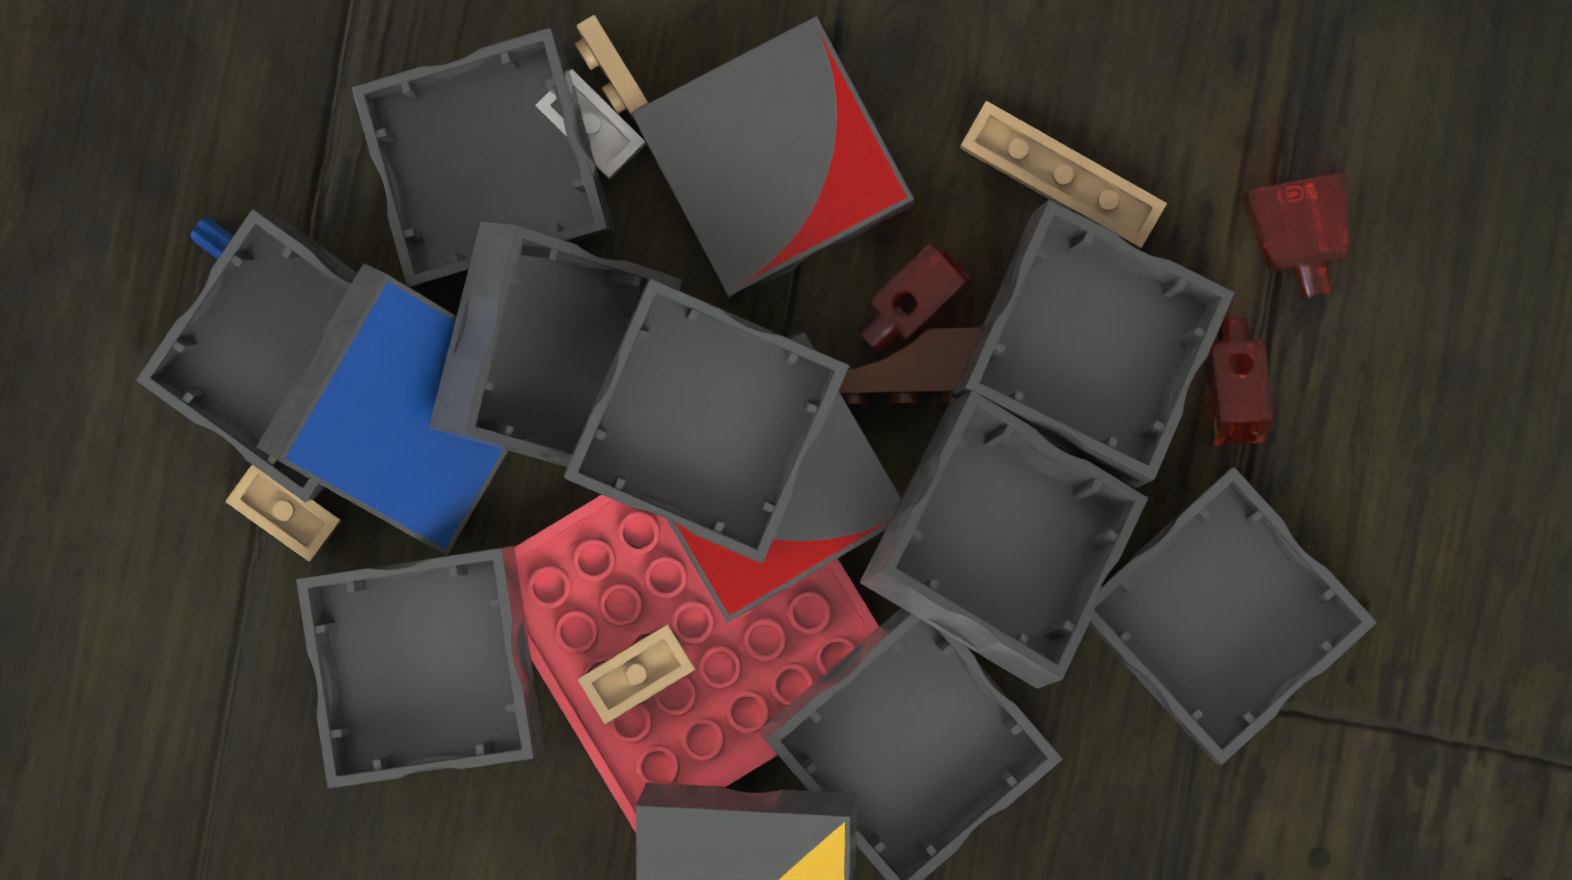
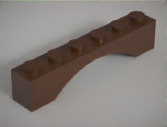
[839,327,981,406]

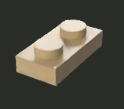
[575,15,648,121]
[225,465,342,563]
[577,624,696,725]

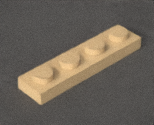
[960,101,1167,250]

